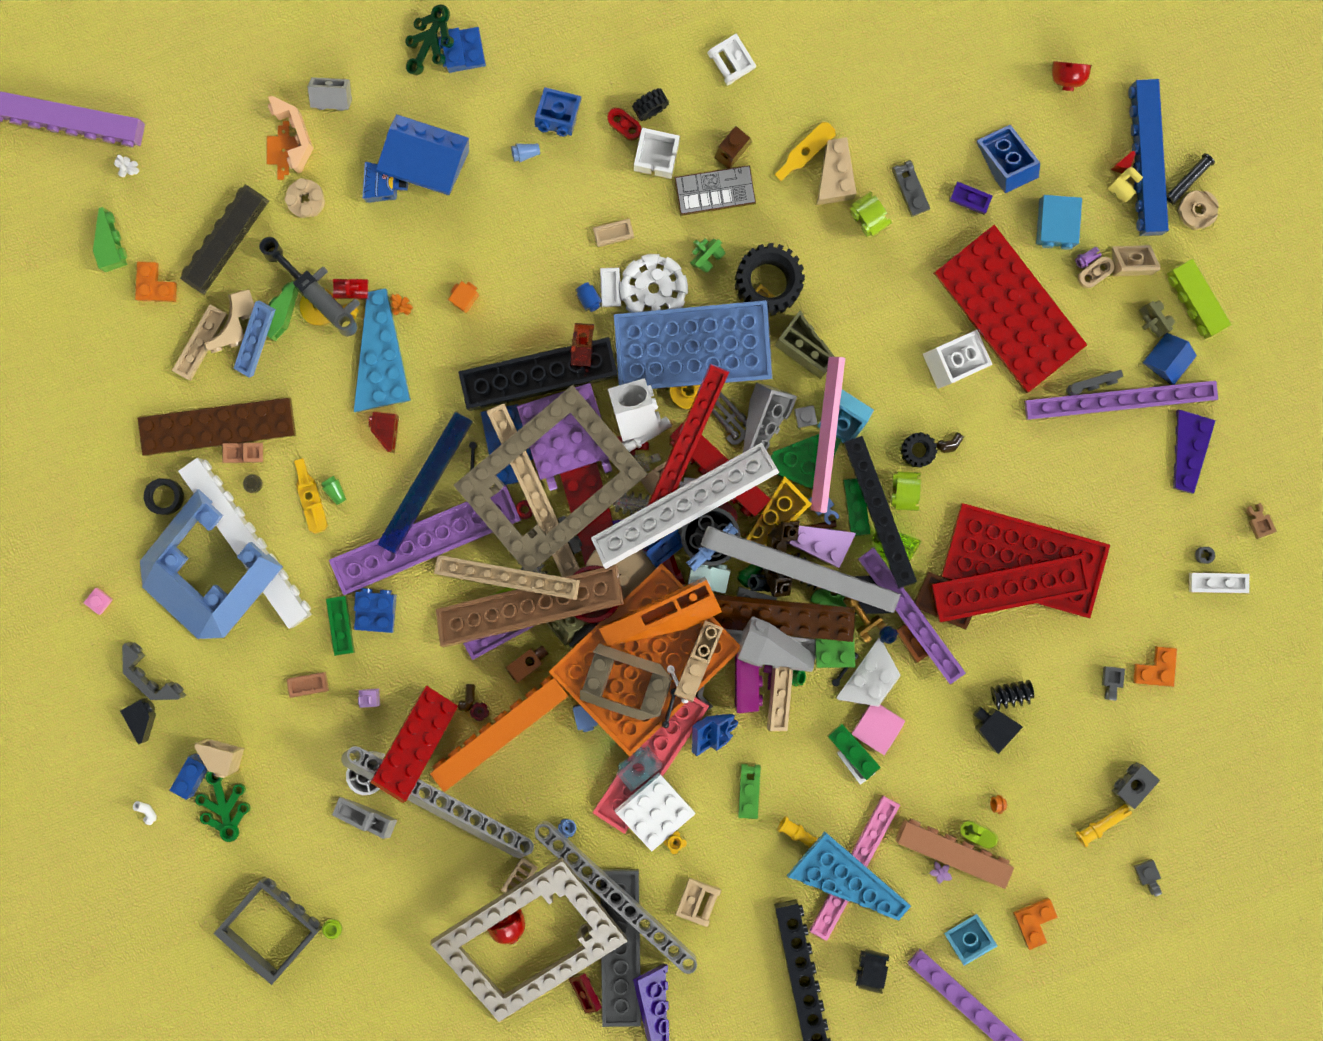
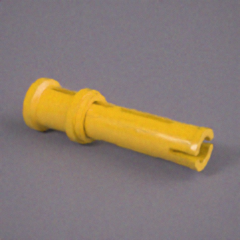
[1075,804,1132,848]
[777,816,818,847]

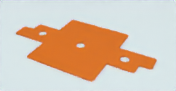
[267,121,299,180]

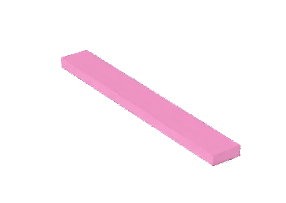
[810,357,845,513]
[809,795,900,941]

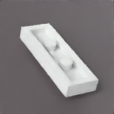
[1189,573,1249,593]

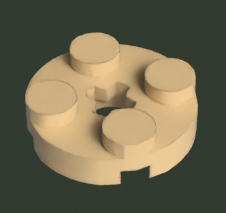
[285,178,325,218]
[1177,190,1219,230]

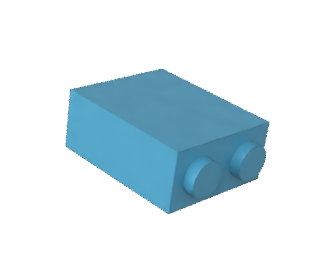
[1036,195,1082,250]

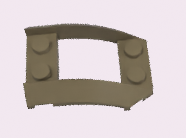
[580,643,672,720]

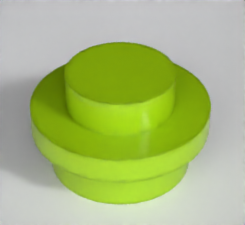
[322,919,342,939]

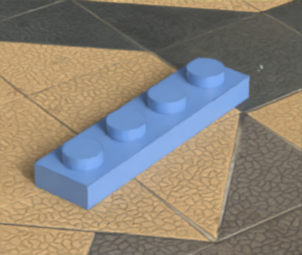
[233,300,276,378]

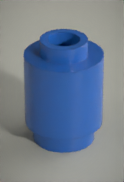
[576,282,602,312]

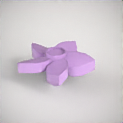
[929,861,952,884]

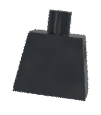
[973,707,1023,754]

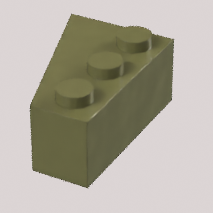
[774,310,835,379]

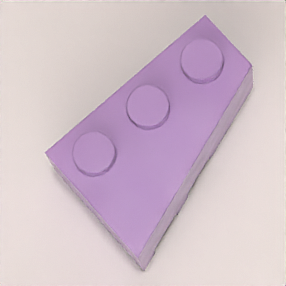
[787,525,856,568]

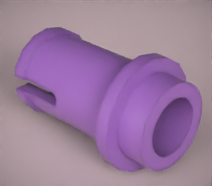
[1075,247,1102,268]

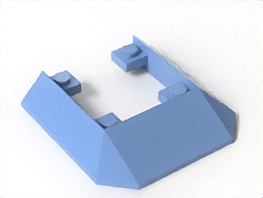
[140,489,283,639]

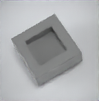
[794,405,817,428]

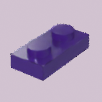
[949,181,993,215]

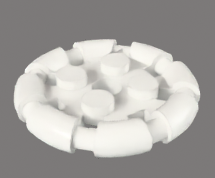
[619,254,688,313]

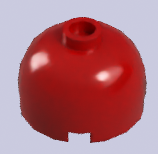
[1052,61,1092,91]
[487,909,525,944]

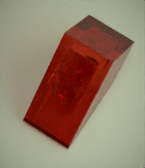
[571,323,594,366]
[368,412,399,454]

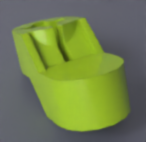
[960,821,998,848]

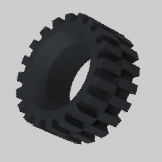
[735,243,805,316]

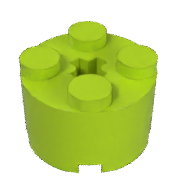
[850,191,892,237]
[891,471,921,511]

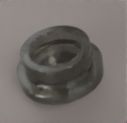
[243,474,263,493]

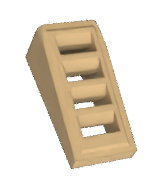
[501,857,538,893]

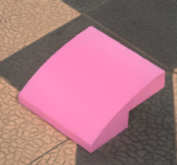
[852,704,905,755]

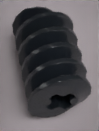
[991,680,1034,710]

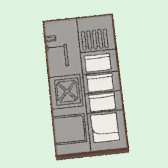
[675,165,756,216]

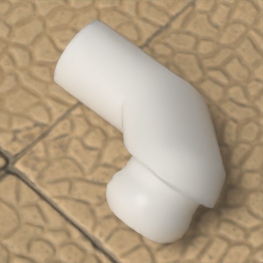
[133,801,157,825]

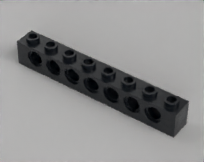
[844,436,917,589]
[774,899,831,1041]

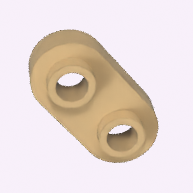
[1078,257,1114,288]

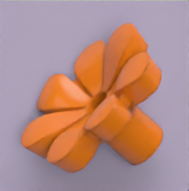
[390,294,413,315]

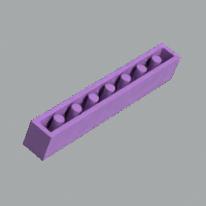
[0,91,145,147]

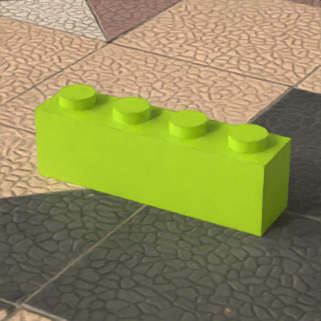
[1167,259,1232,339]

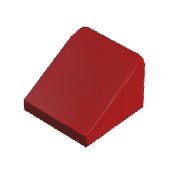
[1111,151,1136,174]

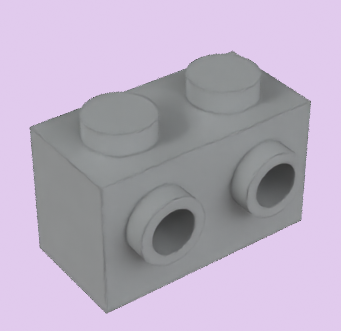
[307,77,352,111]

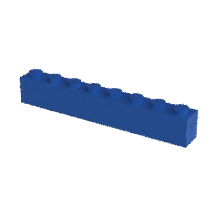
[1128,79,1169,236]

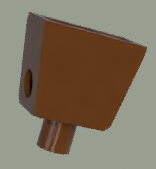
[714,126,752,169]
[505,645,549,683]

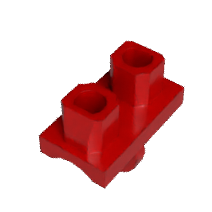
[333,279,369,299]

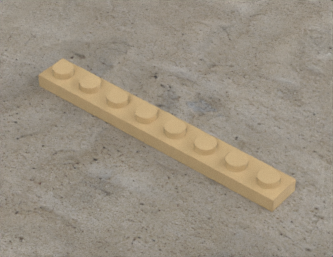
[434,555,580,600]

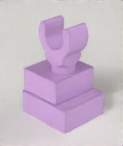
[358,688,380,708]

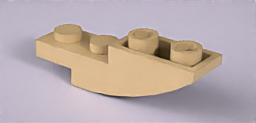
[674,620,723,702]

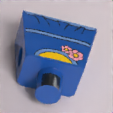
[362,162,408,203]

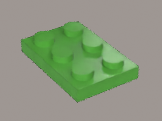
[815,638,855,668]

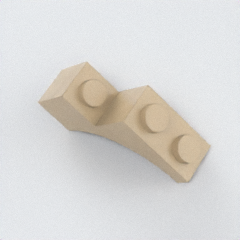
[203,290,254,353]

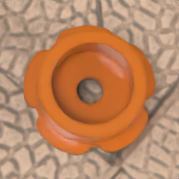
[990,795,1007,814]

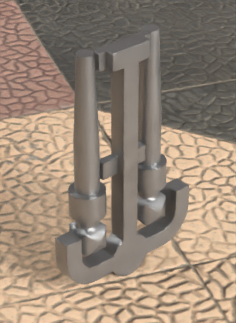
[712,392,747,445]

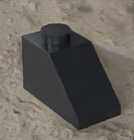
[120,698,156,745]

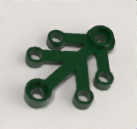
[405,4,454,75]

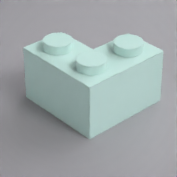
[688,564,730,594]

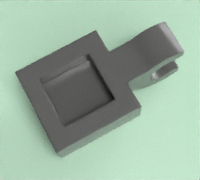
[1102,666,1125,701]
[1134,859,1162,897]

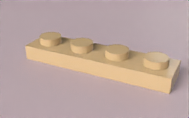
[172,304,228,381]
[767,666,793,731]

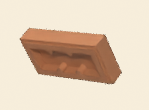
[286,672,329,698]

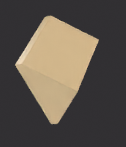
[1112,245,1161,276]

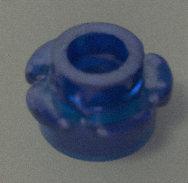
[879,626,898,644]

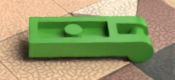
[738,764,761,819]

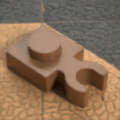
[1246,503,1277,540]

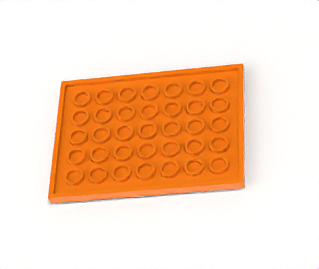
[549,563,740,757]

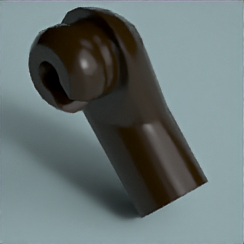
[458,684,475,712]

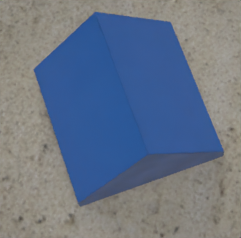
[1143,333,1197,385]

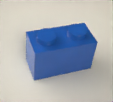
[169,753,208,800]

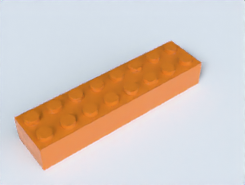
[430,675,570,792]

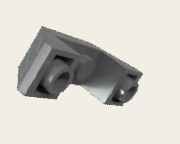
[122,642,186,700]

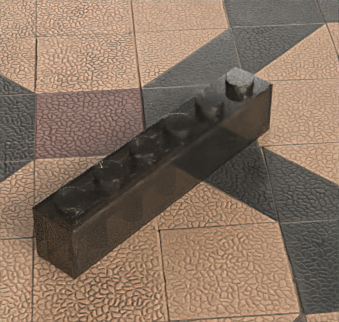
[180,184,269,295]

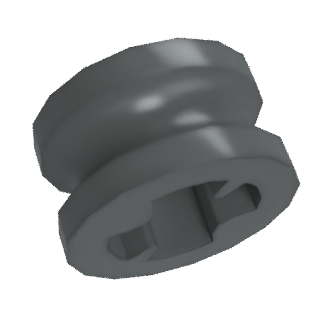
[1195,547,1215,564]

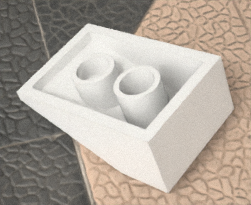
[923,330,993,389]

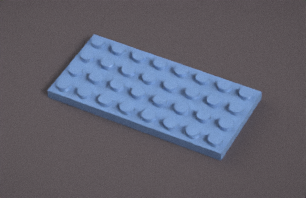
[614,300,773,389]

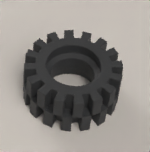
[632,88,669,121]
[901,432,938,468]

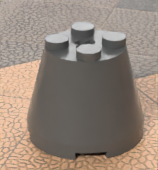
[681,508,740,566]

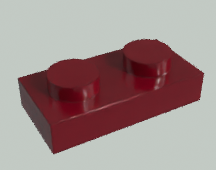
[569,973,602,1014]

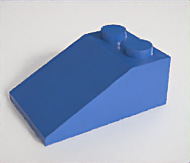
[977,125,1040,193]

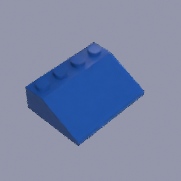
[376,114,469,195]

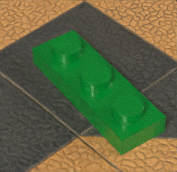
[843,478,870,536]
[326,596,355,656]
[827,723,881,780]

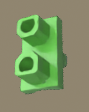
[690,238,725,273]

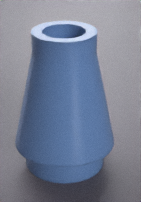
[511,143,540,163]

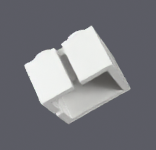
[634,128,680,179]

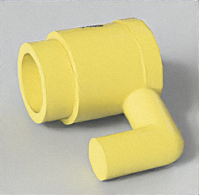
[1107,167,1143,203]

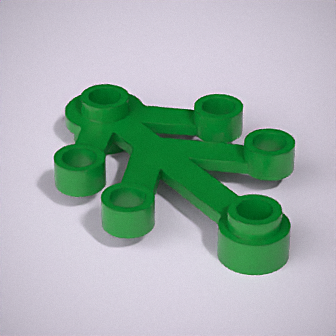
[195,771,251,842]

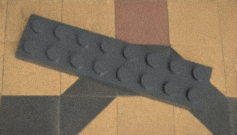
[600,869,641,1027]

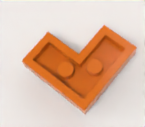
[135,262,177,302]
[1133,646,1177,687]
[1013,898,1058,950]

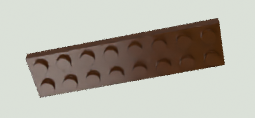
[138,398,296,456]
[713,594,855,642]

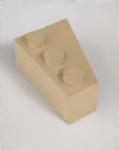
[816,137,857,205]

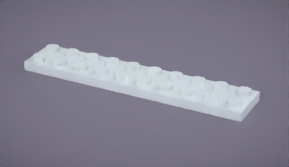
[591,443,779,569]

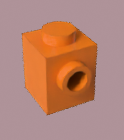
[448,281,479,313]

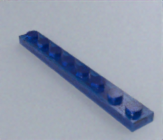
[378,412,473,554]

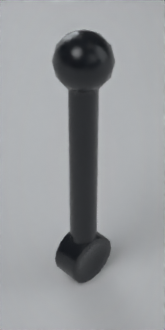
[469,442,477,471]
[832,652,859,686]
[662,688,676,728]

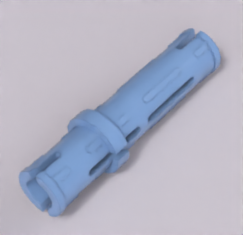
[686,523,738,572]

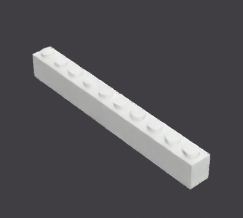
[178,458,312,629]

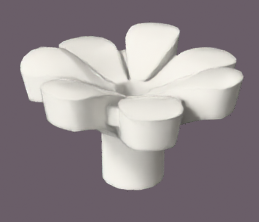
[114,155,140,177]

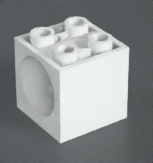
[608,378,661,441]

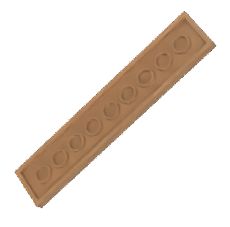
[436,565,624,648]

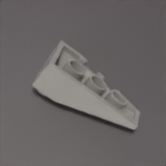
[743,383,797,453]
[737,616,815,672]

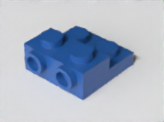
[438,27,486,73]
[535,87,581,137]
[354,588,397,633]

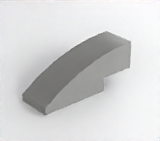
[332,797,397,839]

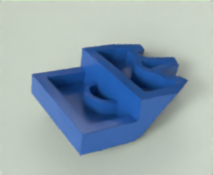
[692,714,739,756]

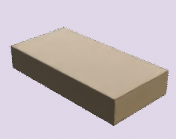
[593,218,634,247]

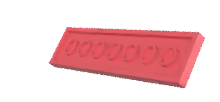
[593,696,709,834]

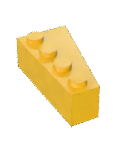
[745,477,812,546]

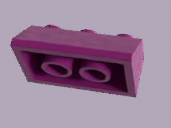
[735,652,763,713]

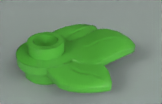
[811,588,847,607]

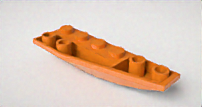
[599,577,722,646]

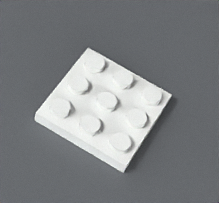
[615,772,695,851]

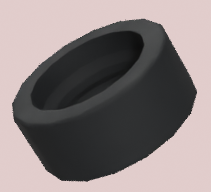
[143,478,184,515]

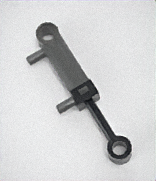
[259,237,360,337]

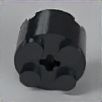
[855,949,889,994]

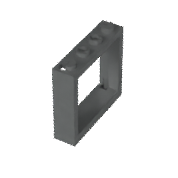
[214,877,322,985]

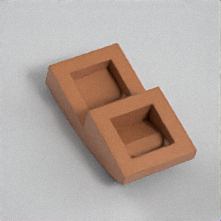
[222,443,263,463]

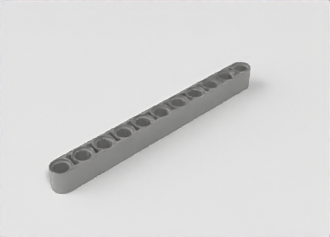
[700,526,901,613]
[341,746,534,858]
[535,821,697,974]

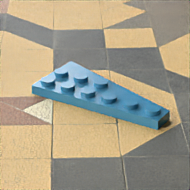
[354,288,411,413]
[787,831,911,921]

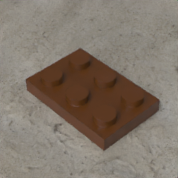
[914,571,972,630]

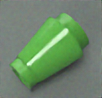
[321,476,347,505]

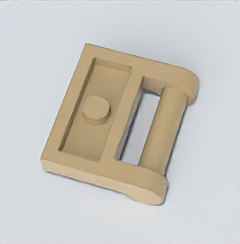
[676,877,722,927]

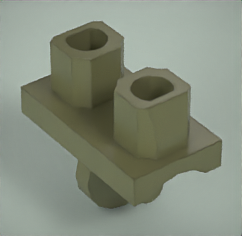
[1139,300,1175,338]

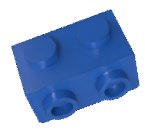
[642,529,683,568]

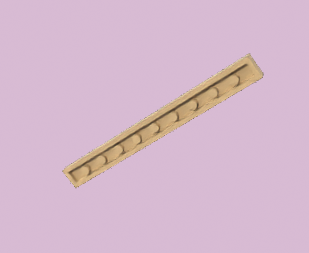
[486,404,580,577]

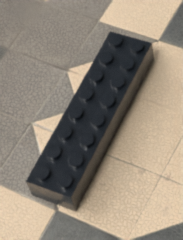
[458,337,618,411]

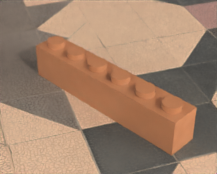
[895,818,1014,889]

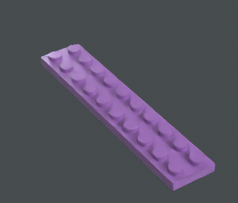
[329,485,521,595]

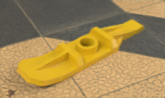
[775,122,836,181]
[294,458,328,534]

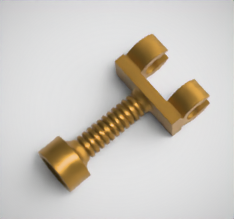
[843,597,888,644]

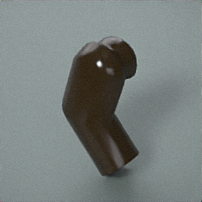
[937,432,964,453]

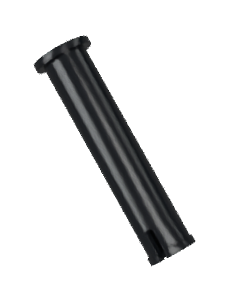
[1167,153,1215,204]

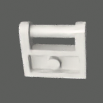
[707,34,756,86]

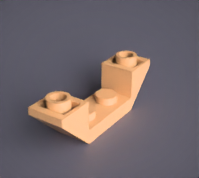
[268,96,313,174]

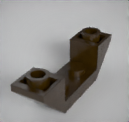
[764,520,800,597]

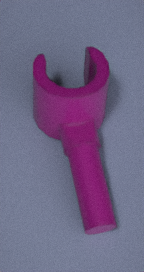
[763,665,772,690]

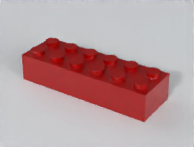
[669,420,771,518]

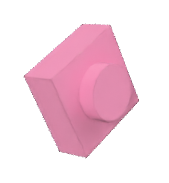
[84,588,113,615]

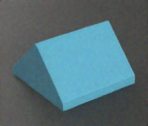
[944,914,997,966]

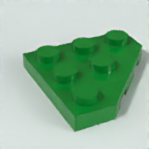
[771,433,841,490]

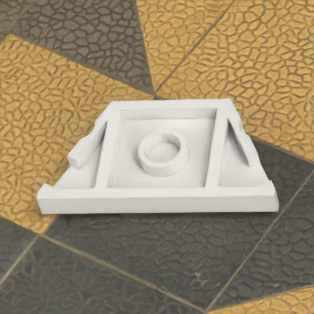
[836,638,901,707]

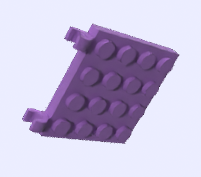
[517,383,612,491]

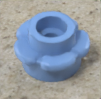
[558,819,576,838]

